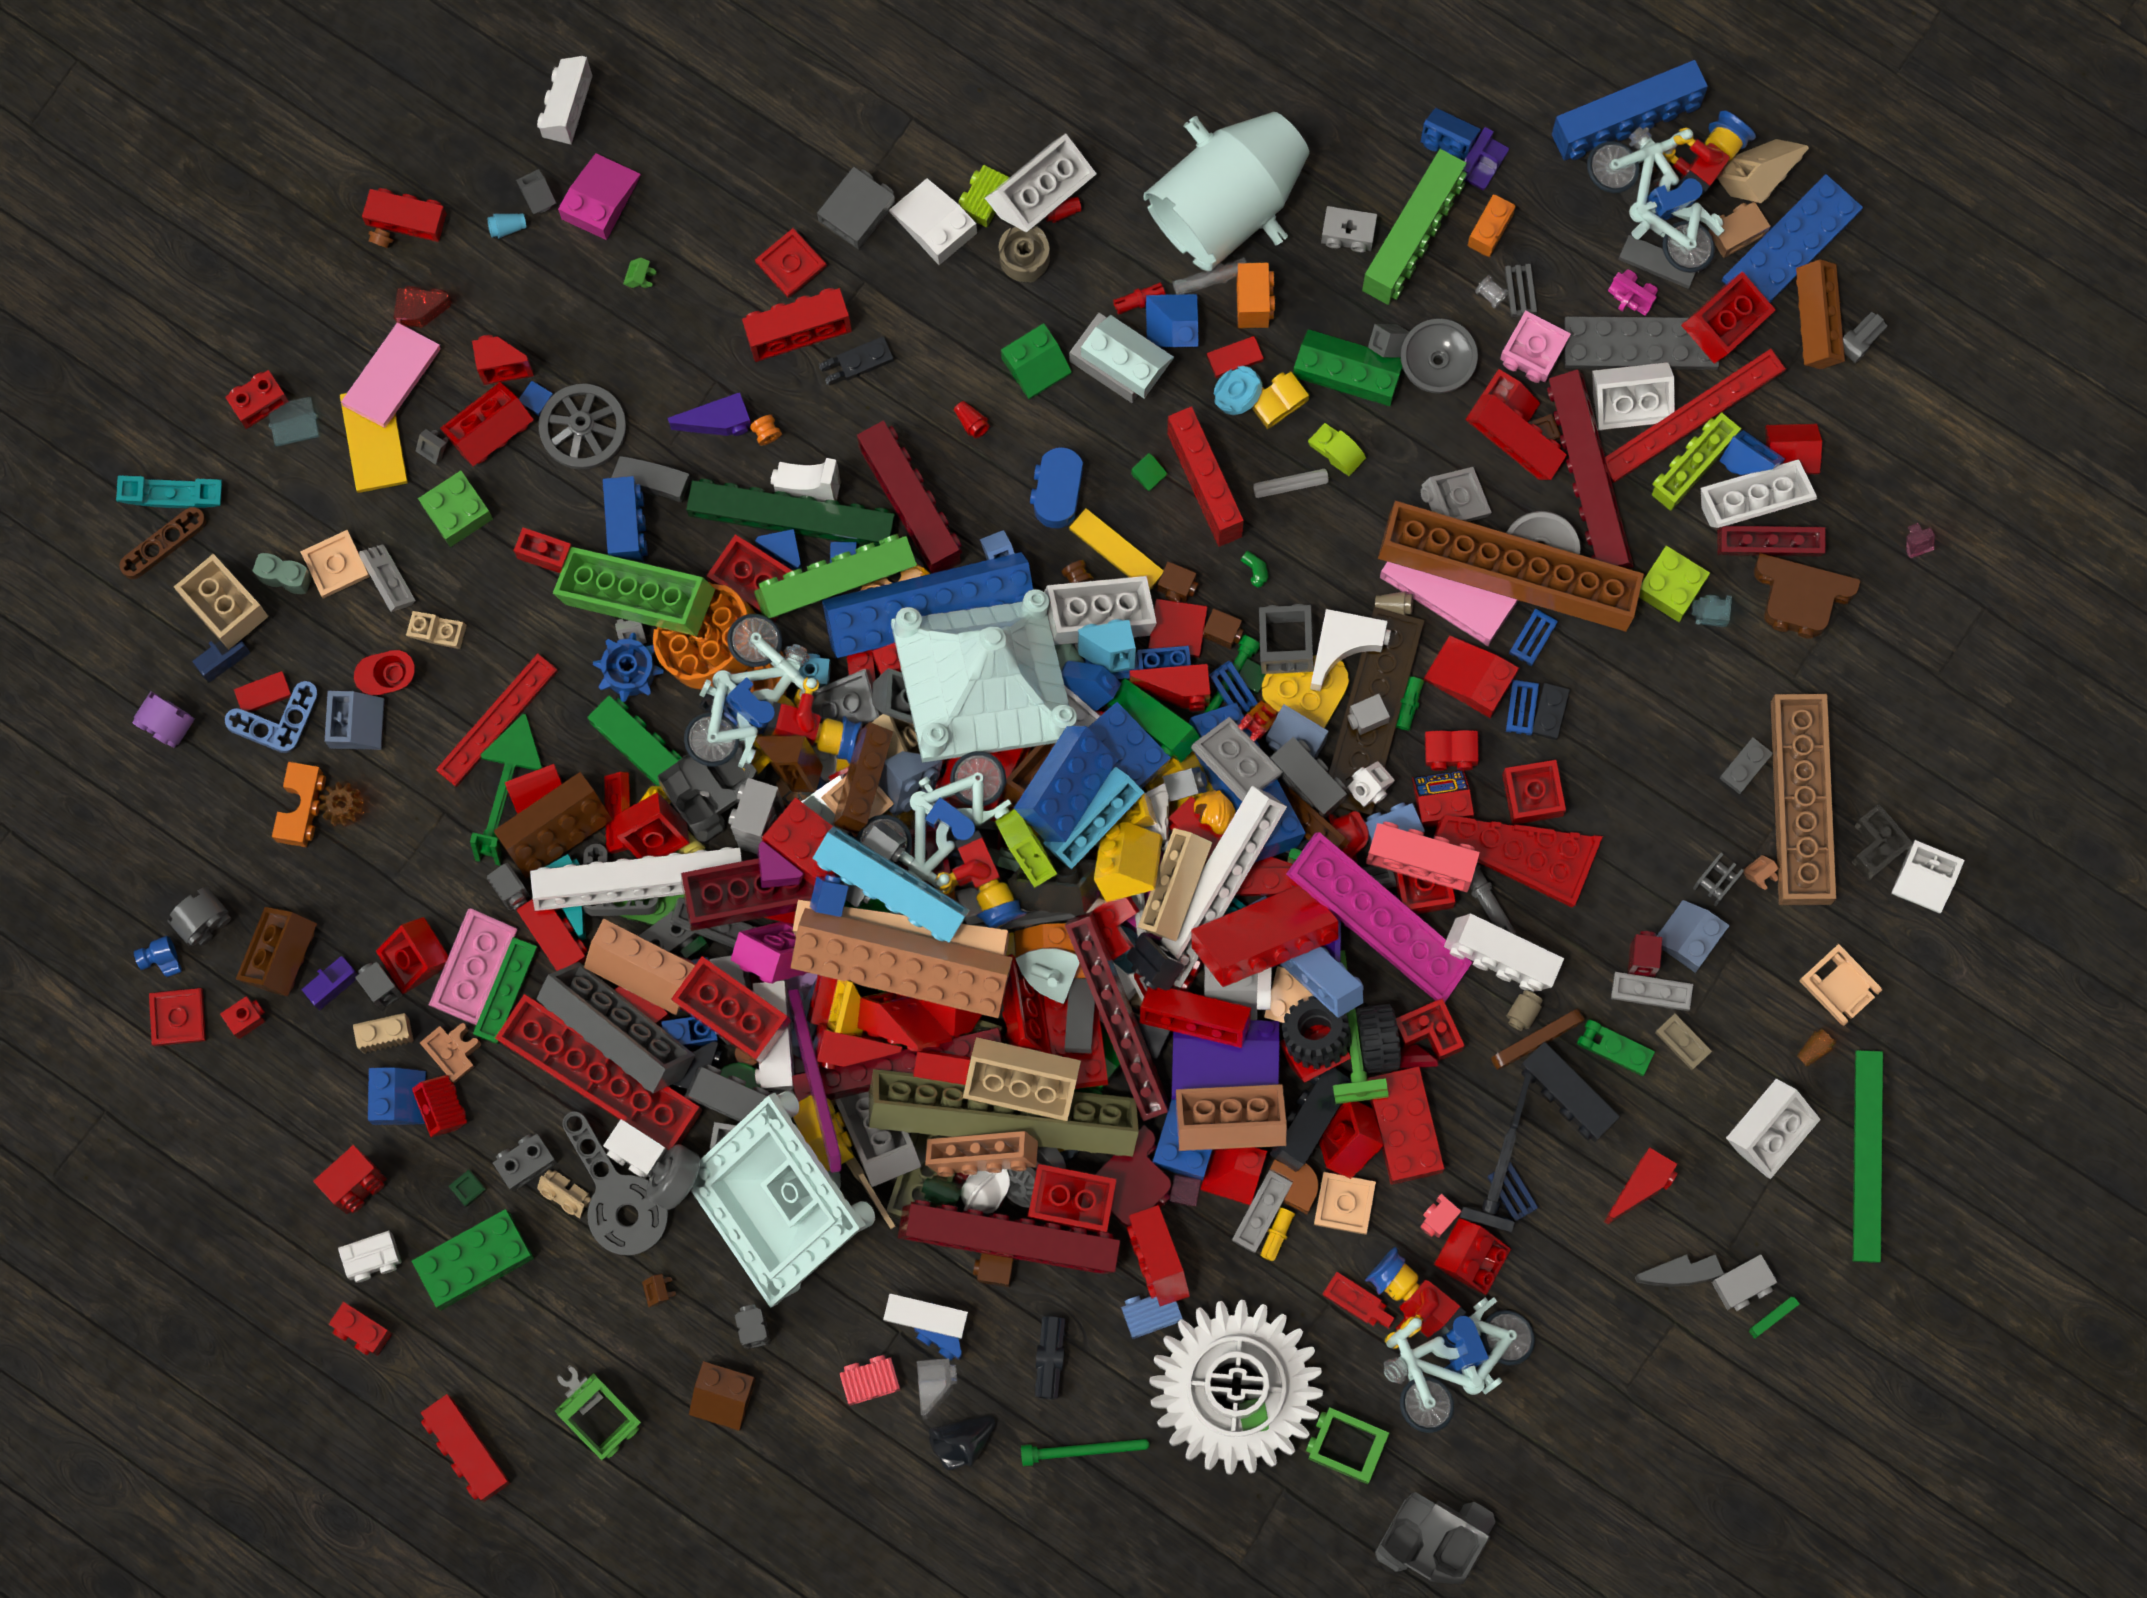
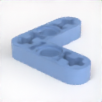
[225,681,317,753]

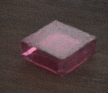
[1170,1175,1201,1207]

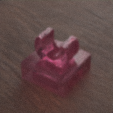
[1906,523,1935,558]

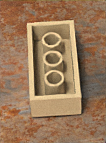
[963,1037,1081,1121]

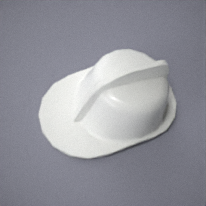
[961,1169,1010,1214]

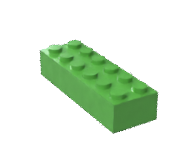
[1362,149,1468,305]
[754,534,917,619]
[553,547,715,636]

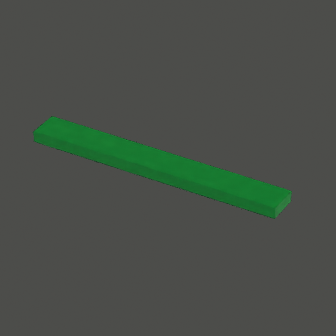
[1853,1050,1883,1263]

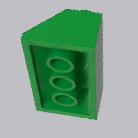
[1293,329,1402,406]

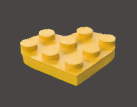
[1262,655,1349,729]

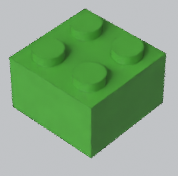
[418,471,493,547]

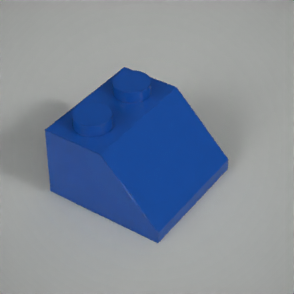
[368,1068,426,1125]

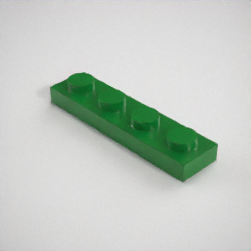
[473,937,538,1044]

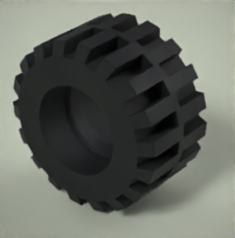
[1282,996,1351,1069]
[1356,1004,1401,1073]

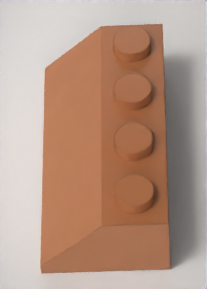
[584,919,695,1015]

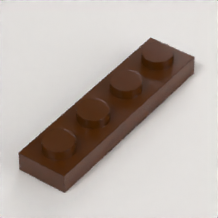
[1280,781,1350,851]

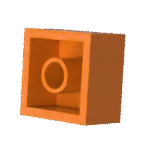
[1237,263,1275,328]

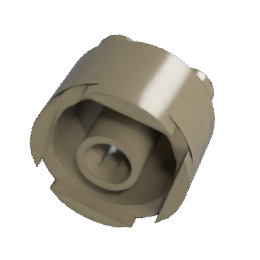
[999,226,1050,282]

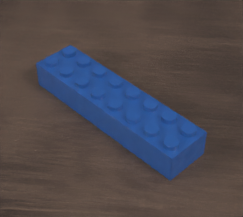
[822,552,1033,658]

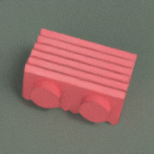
[839,1355,901,1406]

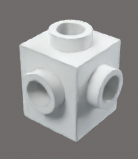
[1347,761,1395,807]

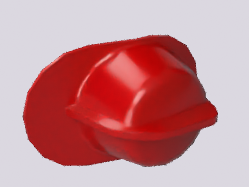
[354,650,415,695]
[1329,811,1369,864]

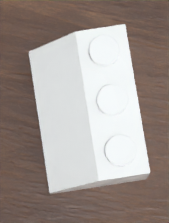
[537,56,592,144]
[1592,362,1675,430]
[1726,1079,1820,1179]

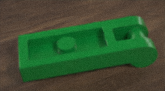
[1577,1020,1655,1076]

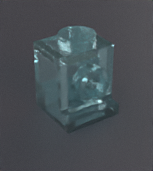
[1692,595,1732,627]

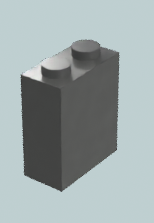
[817,167,895,250]

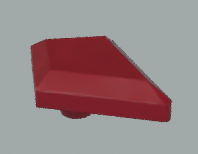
[1399,1045,1439,1069]

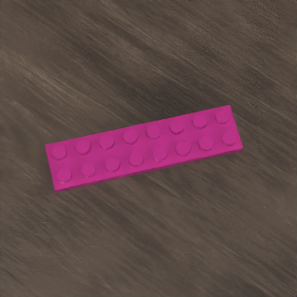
[1286,832,1472,1002]

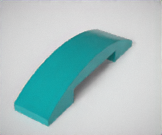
[116,476,222,508]

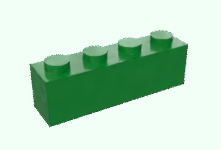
[1106,678,1200,763]
[587,696,682,786]

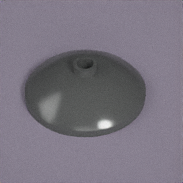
[1401,319,1478,393]

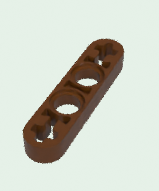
[119,507,206,579]
[1491,1009,1585,1071]

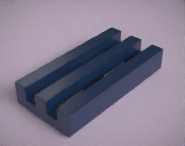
[1487,1162,1538,1222]

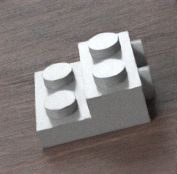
[1421,467,1491,522]

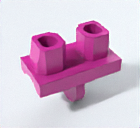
[1608,269,1658,316]

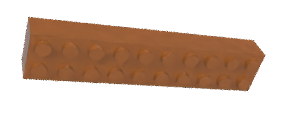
[1378,501,1644,632]

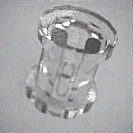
[1475,275,1509,309]

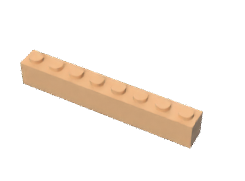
[793,900,1009,956]

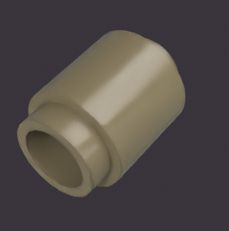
[1506,990,1543,1031]

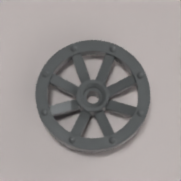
[539,384,626,469]

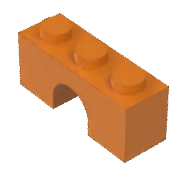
[272,762,326,847]

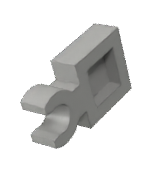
[557,1365,603,1415]

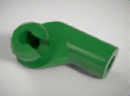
[1241,550,1269,588]

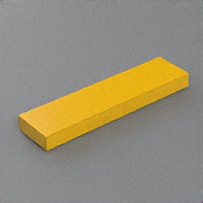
[1069,508,1164,590]

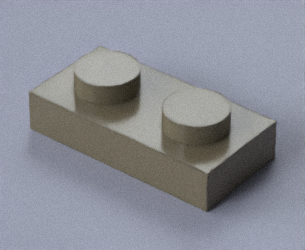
[1655,1014,1712,1070]

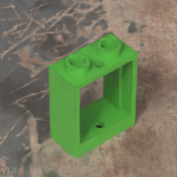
[555,1373,641,1460]
[1306,1407,1389,1485]

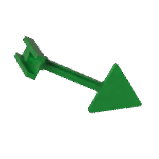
[470,714,542,866]

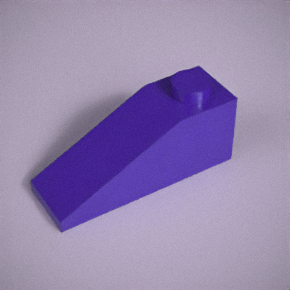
[668,392,751,436]

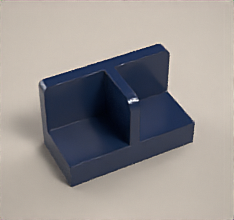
[192,640,251,683]

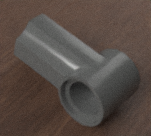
[1843,312,1887,363]

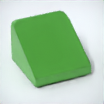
[1238,1398,1269,1432]

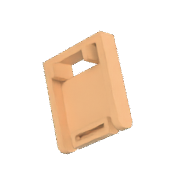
[1800,944,1882,1026]

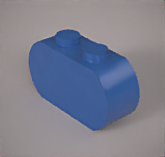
[1030,448,1083,528]

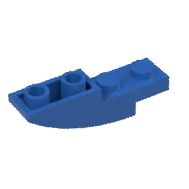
[1085,646,1191,682]

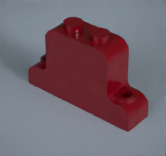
[1095,1125,1171,1228]

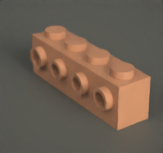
[925,1131,1038,1177]

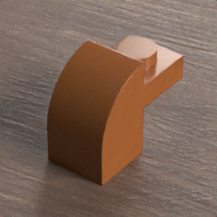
[1270,1160,1318,1215]

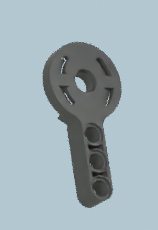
[563,1112,668,1255]

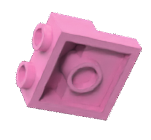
[1500,311,1571,383]

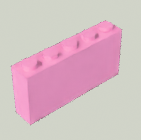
[1380,562,1519,646]

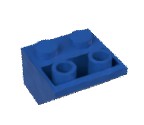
[1421,108,1481,161]

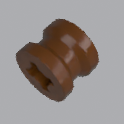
[1061,560,1093,583]

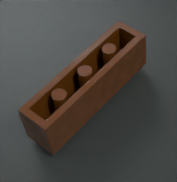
[832,722,894,834]

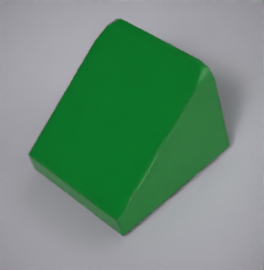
[1131,453,1167,492]

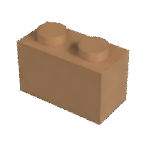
[1709,202,1770,258]

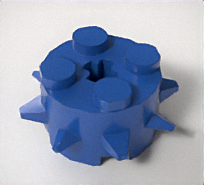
[593,633,664,702]

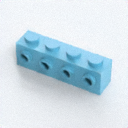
[1043,767,1145,869]

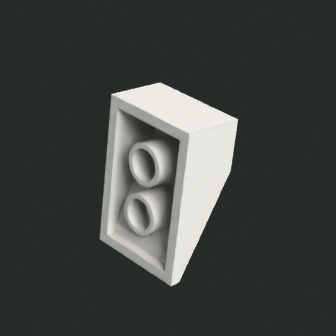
[889,178,977,265]

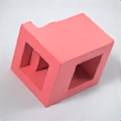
[1420,1194,1461,1238]

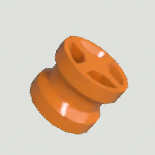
[750,415,782,446]

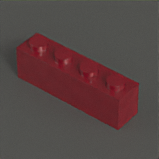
[1717,526,1825,557]

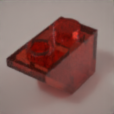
[394,286,452,328]

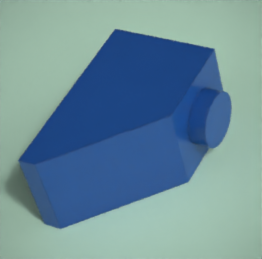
[1720,430,1785,475]
[1061,661,1121,711]

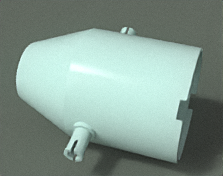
[1144,112,1309,271]

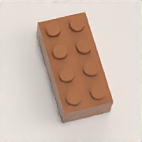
[1176,1085,1286,1151]

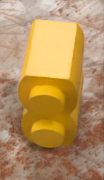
[1252,372,1309,429]

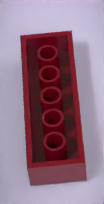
[857,420,962,573]

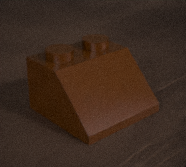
[689,1361,756,1431]

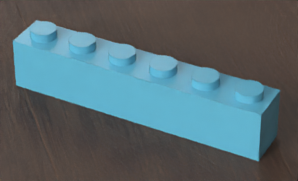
[812,826,970,942]

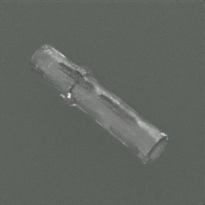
[1172,258,1246,295]

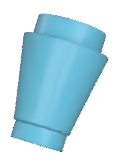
[487,213,526,239]

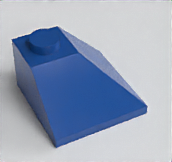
[1146,294,1198,347]

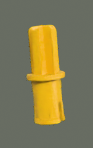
[1261,1208,1295,1261]

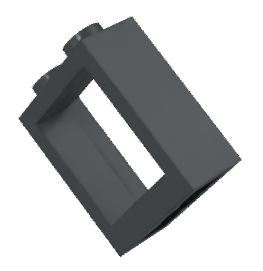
[1259,604,1314,674]

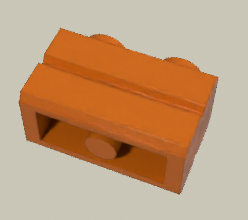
[1468,195,1516,257]

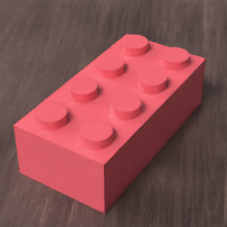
[1366,822,1480,892]

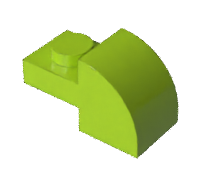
[1308,423,1366,476]

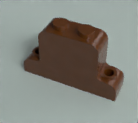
[1754,553,1860,639]

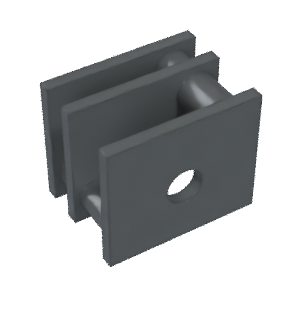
[1693,853,1744,906]

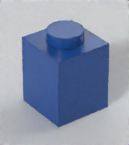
[809,874,848,917]

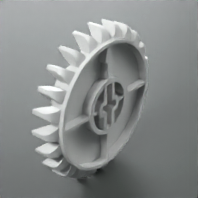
[1150,1300,1323,1475]

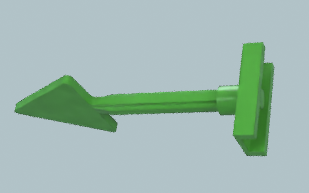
[1333,950,1388,1104]

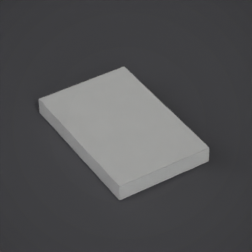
[1191,717,1283,802]

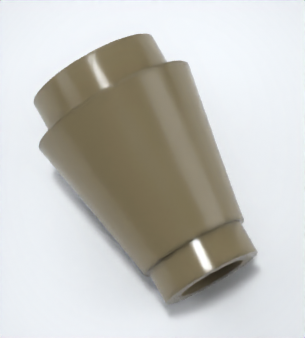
[1375,591,1413,615]

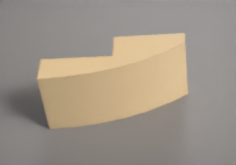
[406,611,467,649]

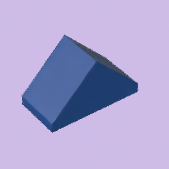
[755,529,802,571]

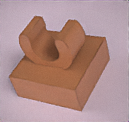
[1743,855,1779,890]

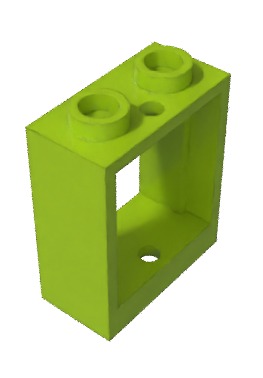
[995,809,1057,888]

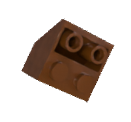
[756,735,823,792]

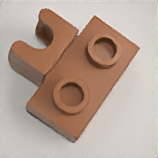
[420,1023,481,1083]

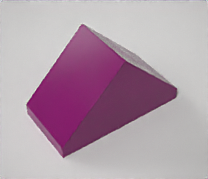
[758,841,803,888]

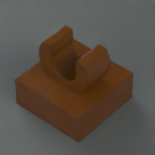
[642,1274,676,1307]

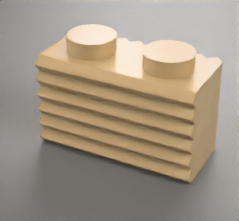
[353,1013,414,1054]

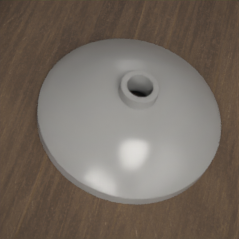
[1506,511,1580,555]

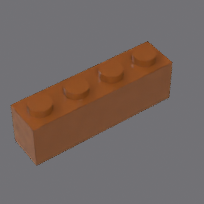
[1796,260,1845,369]

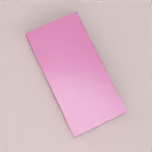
[341,322,441,428]
[429,908,517,1025]

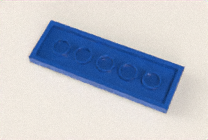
[1722,174,1863,303]

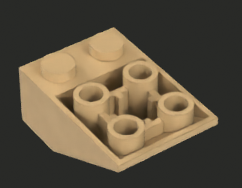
[1717,139,1809,203]

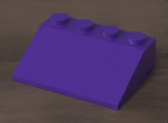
[1172,1020,1279,1100]

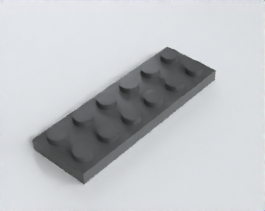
[1564,317,1719,370]

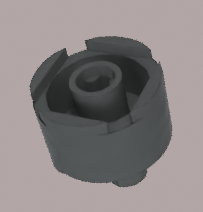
[167,887,231,946]

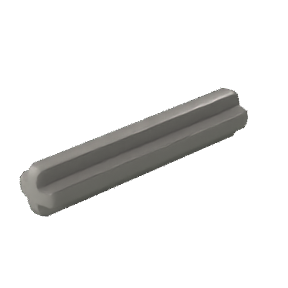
[1253,469,1329,498]

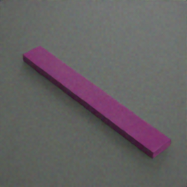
[788,989,841,1173]

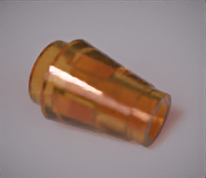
[1797,1028,1836,1067]

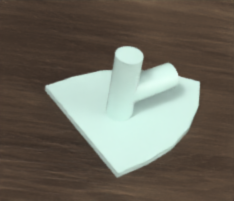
[1015,948,1079,1004]

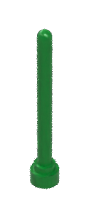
[1204,635,1260,713]
[1021,1439,1150,1467]

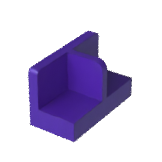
[1464,127,1509,190]
[301,956,358,1011]

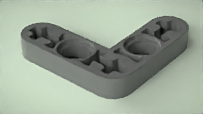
[583,844,659,916]

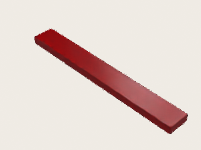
[1605,349,1785,483]

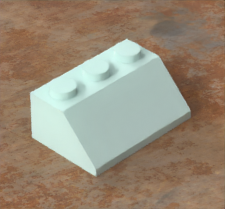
[1081,315,1174,398]

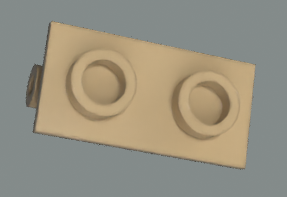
[537,1170,591,1218]

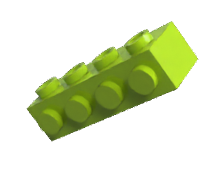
[1652,412,1741,511]

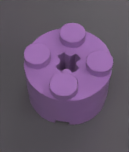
[132,691,195,748]

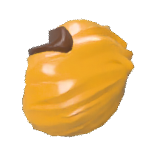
[1194,790,1236,835]

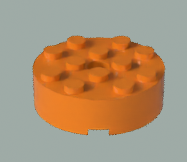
[653,582,760,690]

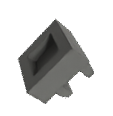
[416,429,449,465]

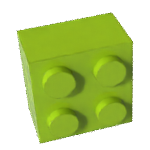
[1639,546,1710,622]

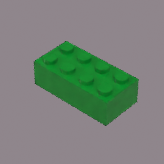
[412,1209,534,1311]

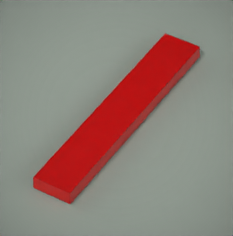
[436,653,558,787]

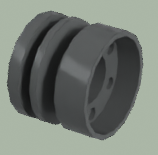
[1005,1147,1066,1208]

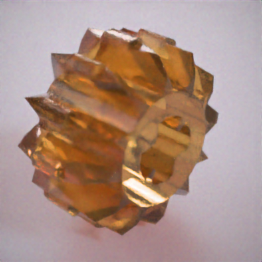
[319,782,364,827]

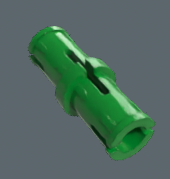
[1396,677,1424,731]

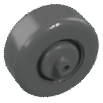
[646,1144,700,1210]

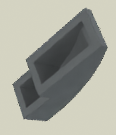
[611,456,691,503]
[1635,1254,1724,1287]

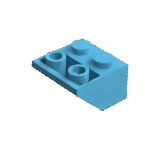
[1078,619,1136,673]

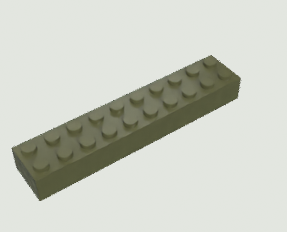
[869,1069,1139,1156]

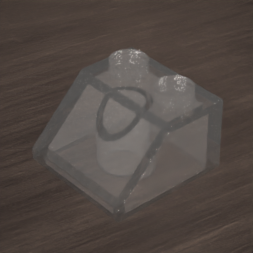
[917,1359,958,1420]

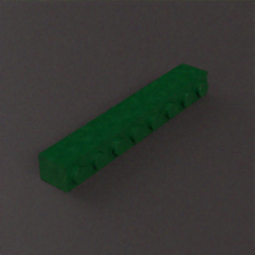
[686,479,895,547]

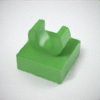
[623,258,656,288]

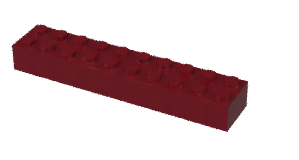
[681,826,951,931]

